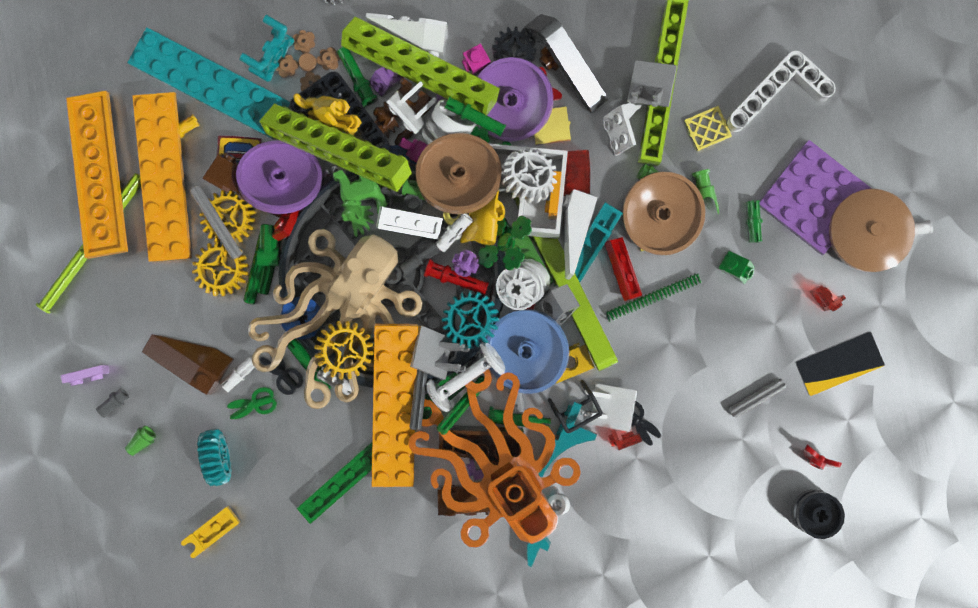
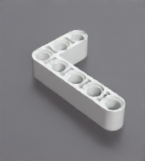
[726,51,836,132]

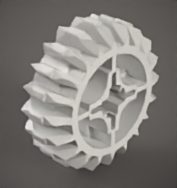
[501,148,557,204]

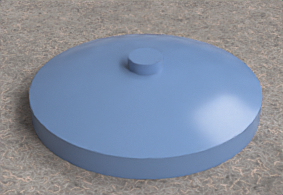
[487,309,569,394]

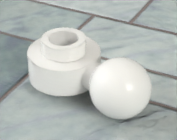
[548,493,570,523]

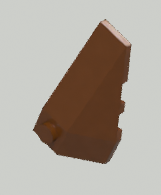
[202,152,282,218]
[142,334,234,395]

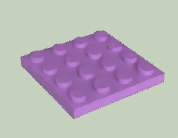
[760,140,872,255]

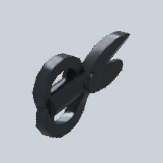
[260,355,304,395]
[631,401,661,446]

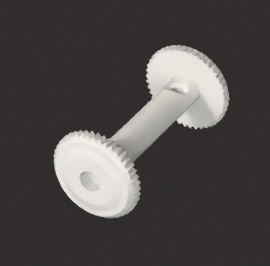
[426,342,505,412]

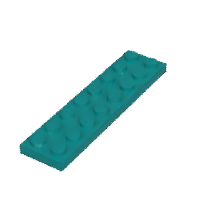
[127,27,290,139]

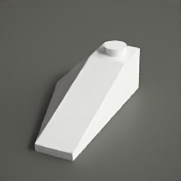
[366,13,448,58]
[562,189,598,280]

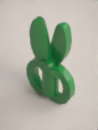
[227,387,277,419]

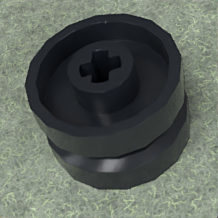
[791,489,845,539]

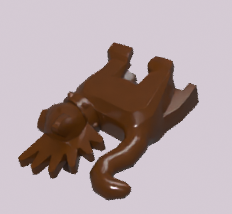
[367,77,433,145]

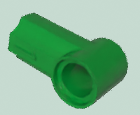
[257,225,281,267]

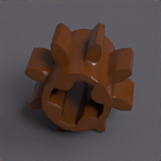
[539,46,559,71]

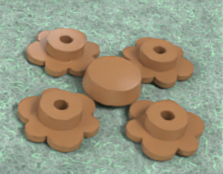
[276,30,340,91]

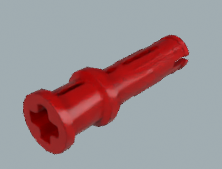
[424,259,489,295]

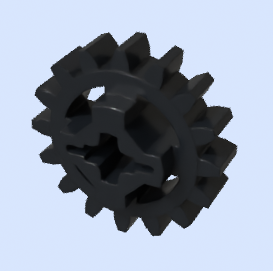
[492,26,537,61]

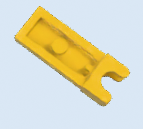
[181,506,241,558]

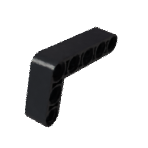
[290,71,391,152]

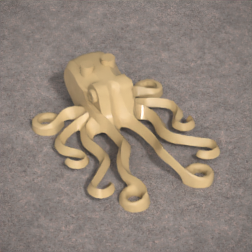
[248,229,423,409]

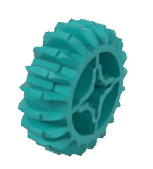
[442,291,500,349]
[197,429,232,486]

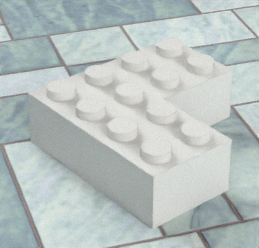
[490,144,568,239]

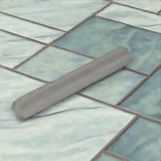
[190,185,242,259]

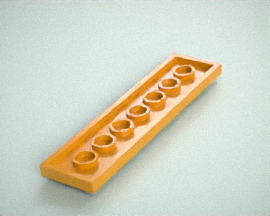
[66,91,128,259]
[132,92,192,262]
[372,324,418,487]

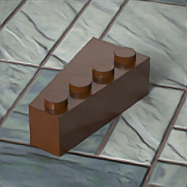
[439,426,524,466]

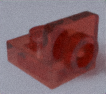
[809,285,846,312]
[608,429,642,450]

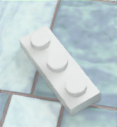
[376,206,443,239]

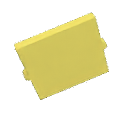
[534,107,571,145]

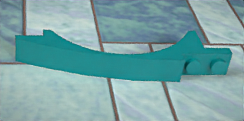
[554,202,623,286]
[527,401,597,567]

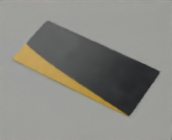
[796,332,885,396]

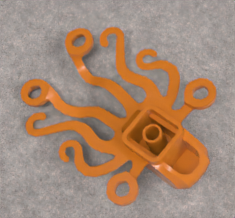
[409,369,581,548]

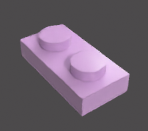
[61,365,110,386]

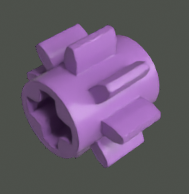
[452,250,479,277]

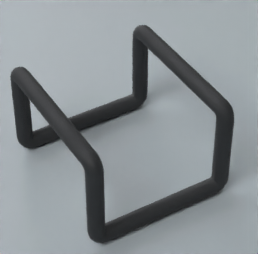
[548,380,603,433]

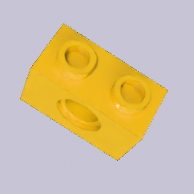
[555,343,595,384]

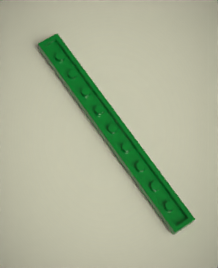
[297,372,466,524]

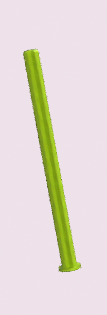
[35,173,141,314]

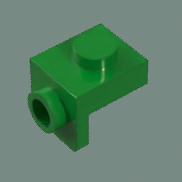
[719,251,755,284]

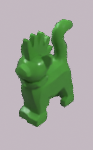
[333,170,387,237]

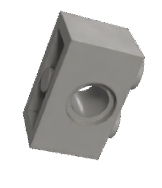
[534,284,580,325]

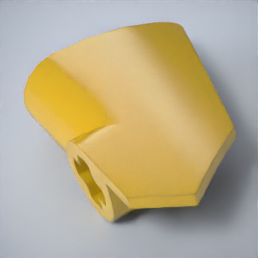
[460,190,505,245]

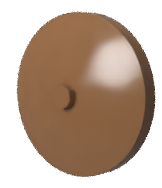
[416,133,502,214]
[622,172,705,255]
[829,189,915,272]

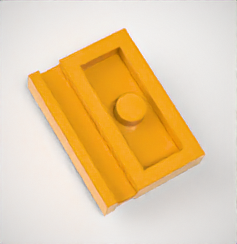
[545,171,562,220]

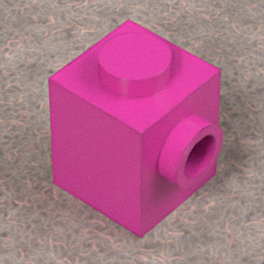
[461,44,491,76]

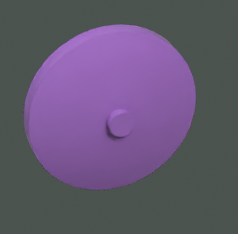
[478,57,553,141]
[236,140,322,214]

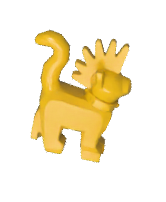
[293,93,362,135]

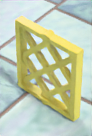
[684,106,732,151]

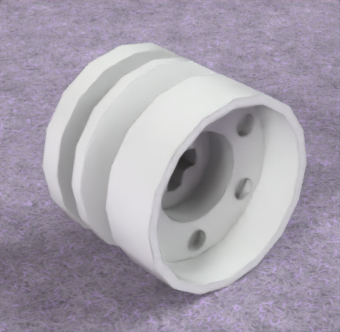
[422,100,476,144]
[496,259,550,310]

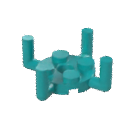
[239,15,294,82]

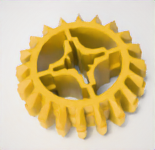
[200,190,256,243]
[192,241,249,297]
[314,321,373,380]

